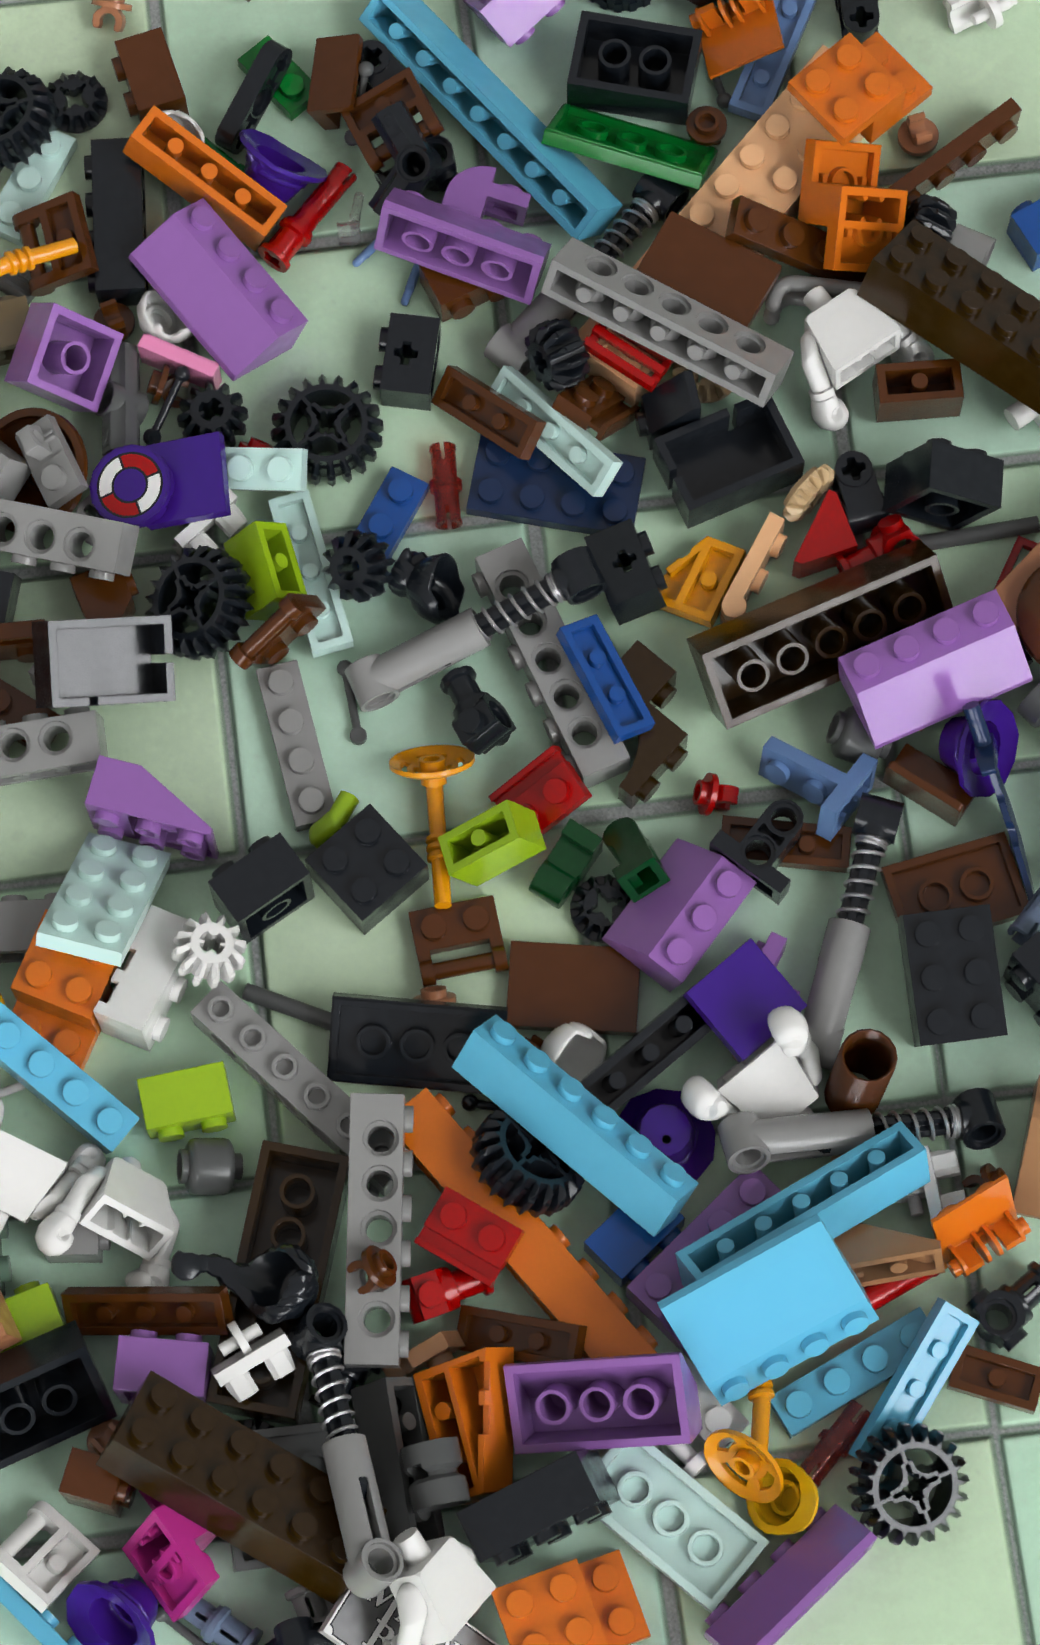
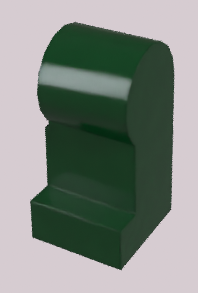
[602,817,670,903]
[529,818,603,909]

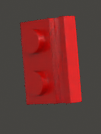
[488,745,592,836]
[414,1186,525,1288]

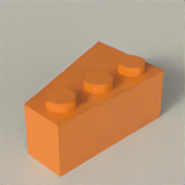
[413,1347,514,1505]

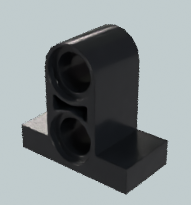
[709,799,804,905]

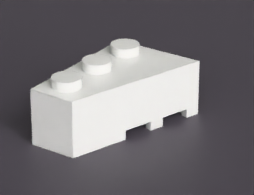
[93,905,204,1052]

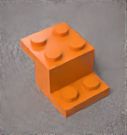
[787,32,933,146]
[798,138,908,272]
[10,909,118,1070]
[491,1549,651,1645]

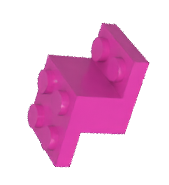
[122,1490,220,1623]

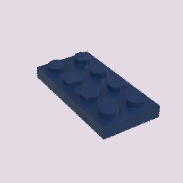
[466,435,646,535]

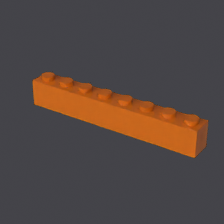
[389,1087,658,1358]

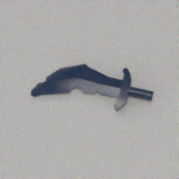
[962,701,1035,901]

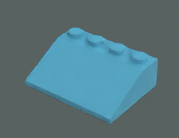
[657,1214,879,1406]

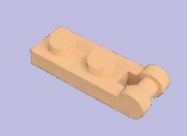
[720,512,788,624]

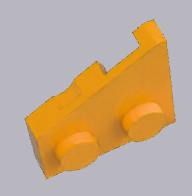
[660,536,747,628]

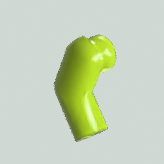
[309,791,359,848]

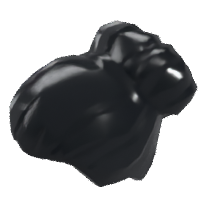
[388,548,465,625]

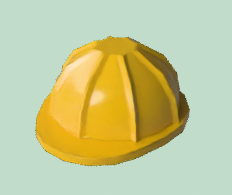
[746,1458,819,1535]

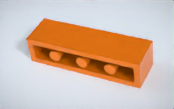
[122,105,288,252]

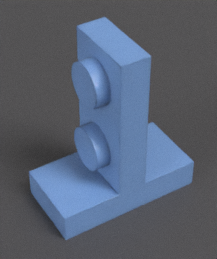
[758,736,878,842]

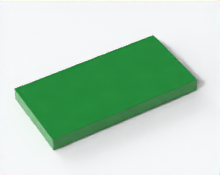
[542,103,718,190]

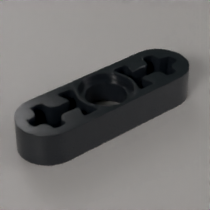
[215,40,292,155]

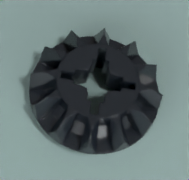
[48,70,108,133]
[570,874,631,943]

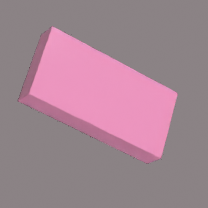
[137,333,222,390]

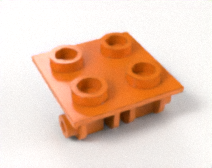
[689,0,785,80]
[930,1174,1031,1278]

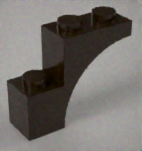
[618,640,688,809]

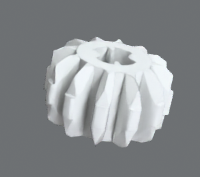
[171,912,247,989]

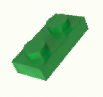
[237,35,311,121]

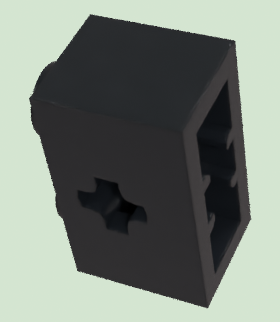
[373,313,441,411]
[584,518,668,625]

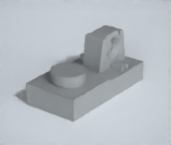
[15,414,89,509]

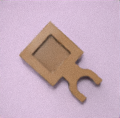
[382,1330,465,1377]

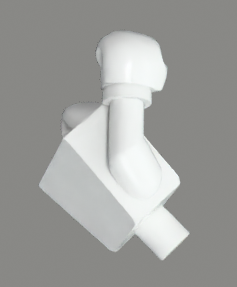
[800,286,935,431]
[681,1006,823,1121]
[0,1099,106,1234]
[34,1157,180,1287]
[382,1527,496,1645]

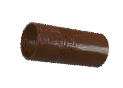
[824,1029,898,1115]

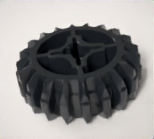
[0,66,59,172]
[270,374,384,487]
[144,545,255,661]
[469,1109,585,1218]
[847,1422,970,1546]

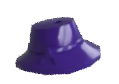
[239,128,328,203]
[938,699,1019,797]
[619,1089,716,1181]
[66,1577,159,1645]

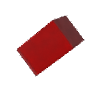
[792,489,858,579]

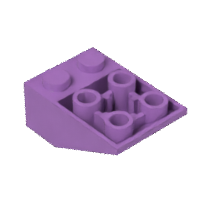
[84,755,219,861]

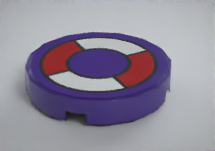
[89,444,175,528]

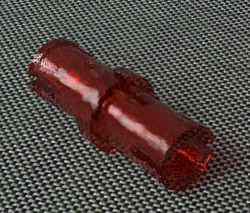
[429,442,463,530]
[800,1399,871,1488]

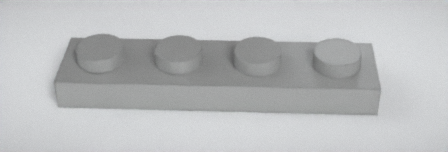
[256,660,334,832]

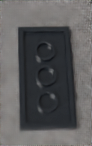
[327,992,508,1094]

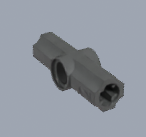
[95,342,149,457]

